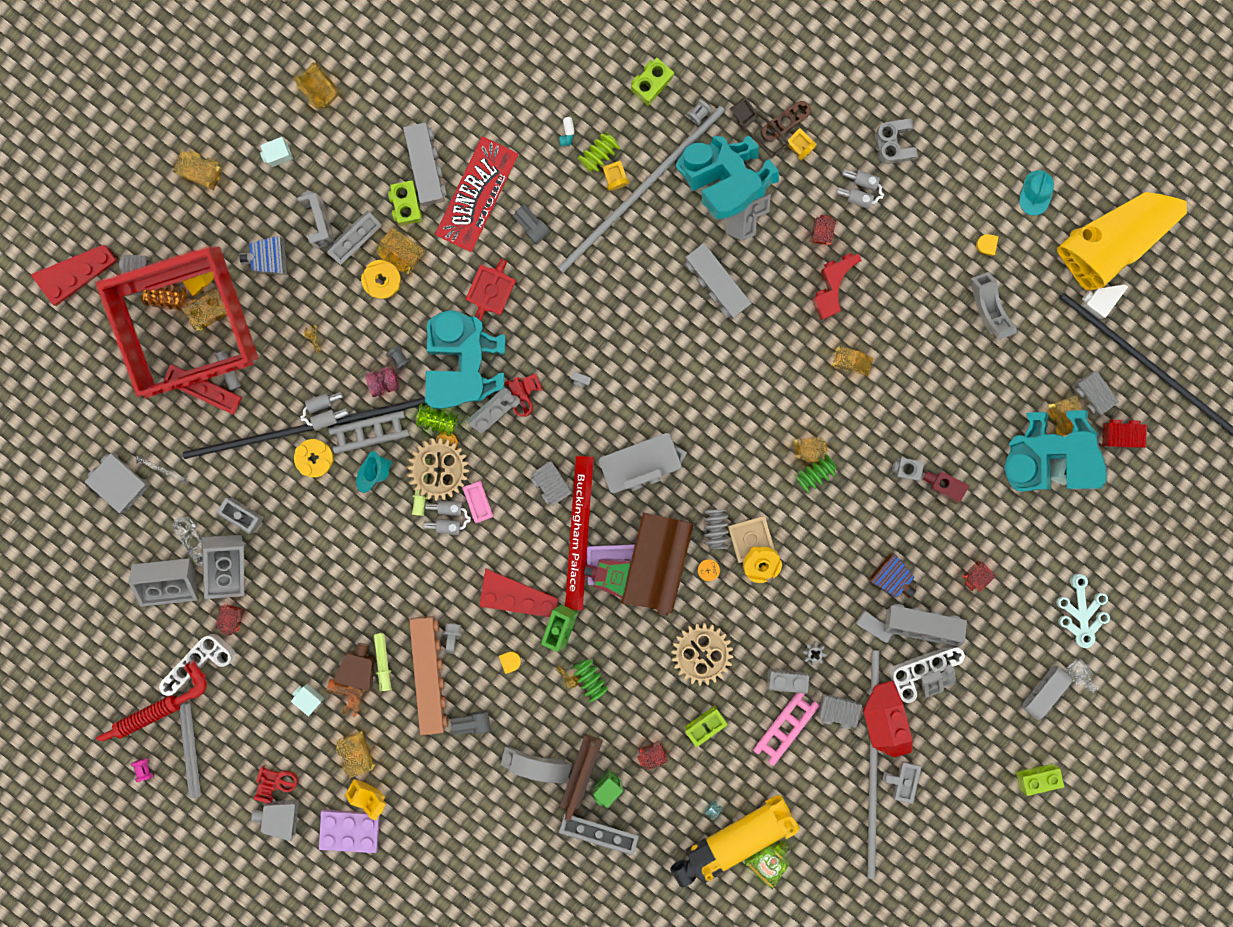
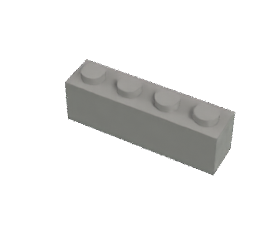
[403,122,447,206]
[684,243,752,320]
[884,604,967,647]
[559,814,639,855]

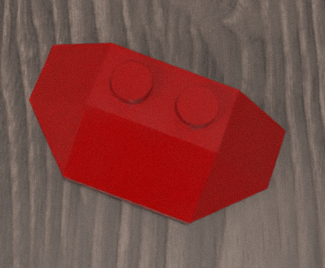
[863,680,913,758]

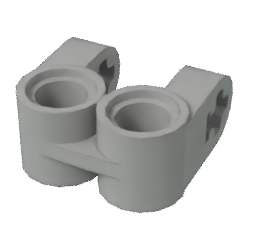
[875,119,918,164]

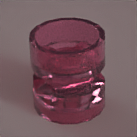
[365,366,399,397]

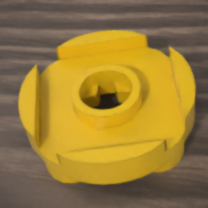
[361,260,401,299]
[294,439,334,477]
[743,546,782,583]

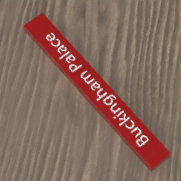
[565,456,594,611]

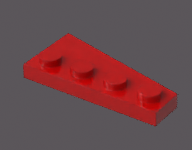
[30,245,118,306]
[479,568,558,617]

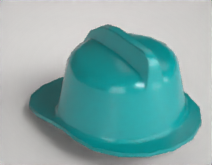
[1019,170,1054,216]
[356,451,392,493]

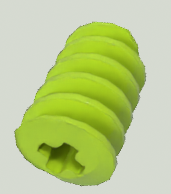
[578,131,621,173]

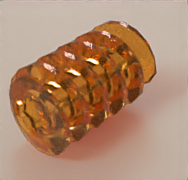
[141,285,187,311]

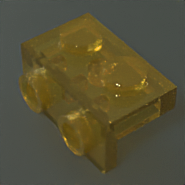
[293,62,341,109]

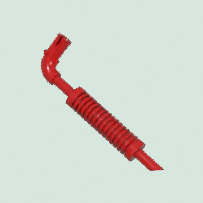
[95,660,207,741]

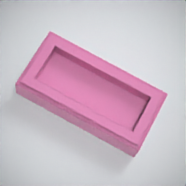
[462,481,494,523]

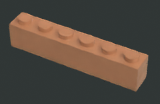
[409,616,448,735]

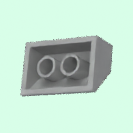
[128,558,198,607]

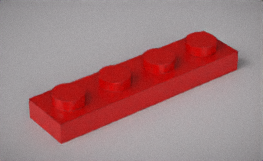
[163,364,242,415]

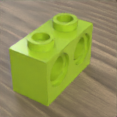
[631,58,674,106]
[388,180,423,226]
[684,705,728,747]
[1016,763,1064,796]

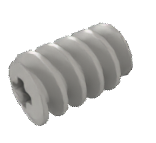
[704,510,728,549]

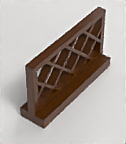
[560,734,603,821]

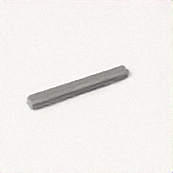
[179,703,201,798]

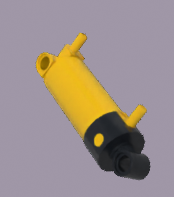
[670,795,800,887]

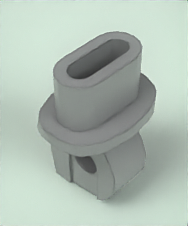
[442,624,462,654]

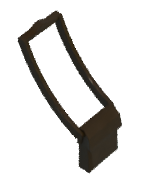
[730,97,790,158]

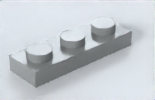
[326,210,382,265]

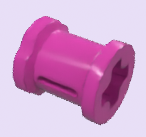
[130,758,153,782]

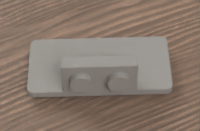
[599,433,682,493]

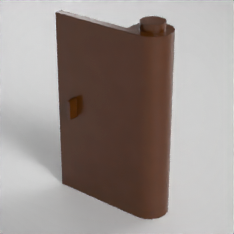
[621,512,694,616]

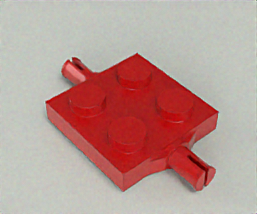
[465,258,516,321]

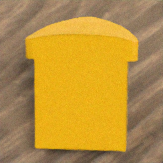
[787,128,817,160]
[602,160,630,191]
[182,272,214,296]

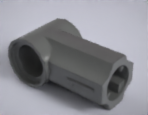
[513,205,550,245]
[451,711,491,735]

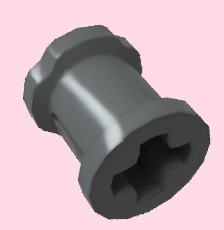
[386,345,411,371]

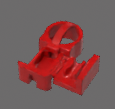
[505,373,543,417]
[253,765,298,804]

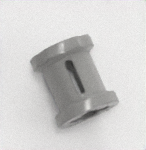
[687,99,712,126]

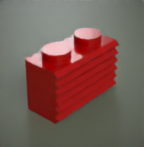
[1102,420,1147,448]

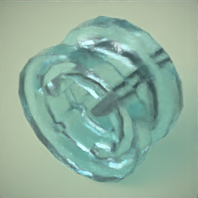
[704,801,722,820]

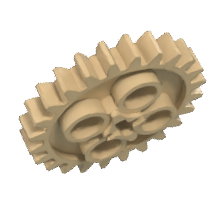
[406,438,469,501]
[671,623,733,686]

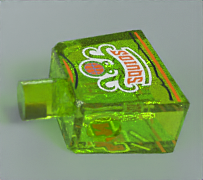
[744,840,791,889]

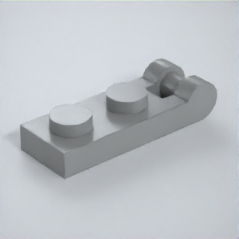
[467,388,520,434]

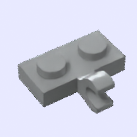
[882,761,921,804]

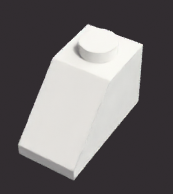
[1081,285,1128,319]

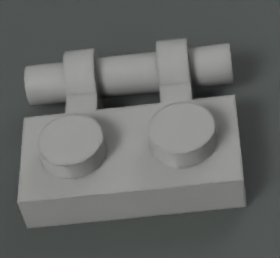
[921,665,956,698]

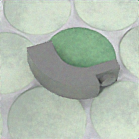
[971,272,1017,339]
[501,747,571,783]

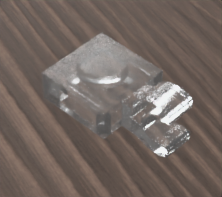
[1065,658,1099,693]

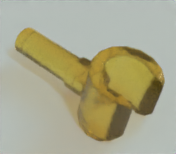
[304,325,321,353]
[555,666,580,689]

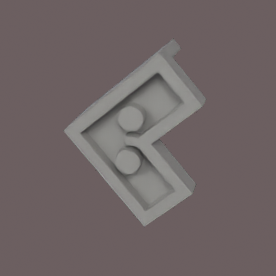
[726,192,771,241]

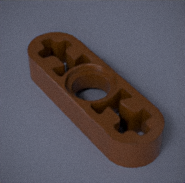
[761,101,811,142]

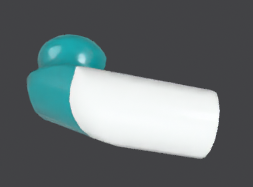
[559,117,574,147]

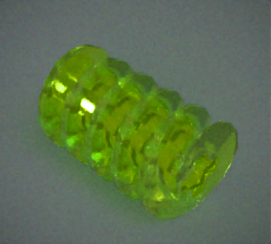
[416,403,459,437]

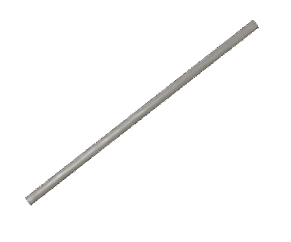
[558,106,725,273]
[867,650,879,879]

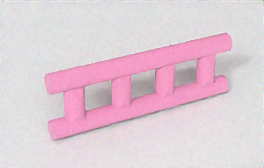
[753,693,820,766]

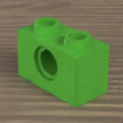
[541,605,578,652]
[593,769,623,808]

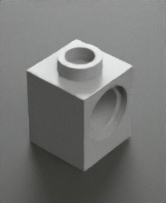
[892,458,924,481]

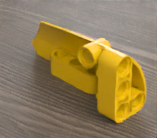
[1057,192,1187,290]

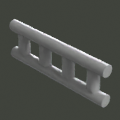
[328,411,410,454]

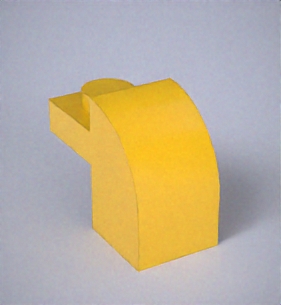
[345,779,386,820]

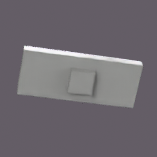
[855,611,892,643]

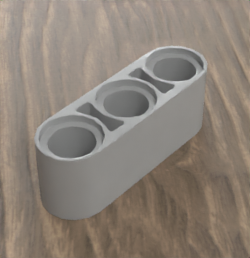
[1022,665,1073,720]

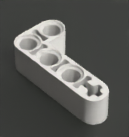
[159,634,236,696]
[890,645,965,703]

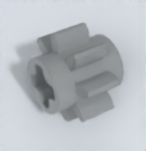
[802,641,827,666]

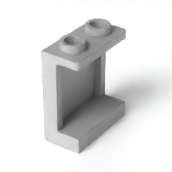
[297,191,335,249]
[85,453,151,513]

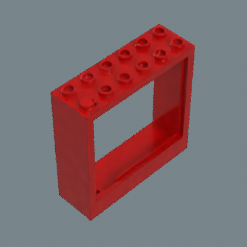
[95,246,259,398]

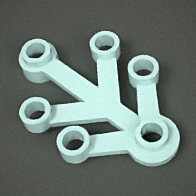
[1057,574,1110,648]

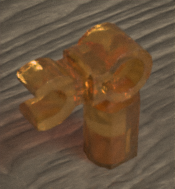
[326,678,364,717]

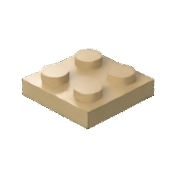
[727,516,775,563]

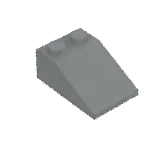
[202,535,244,599]

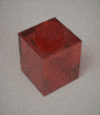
[810,215,836,246]
[962,561,996,592]
[215,604,244,635]
[637,740,668,771]

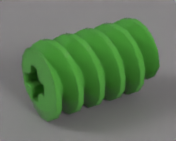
[794,454,837,494]
[570,659,608,702]

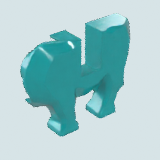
[676,135,779,219]
[425,310,506,409]
[1004,410,1108,492]

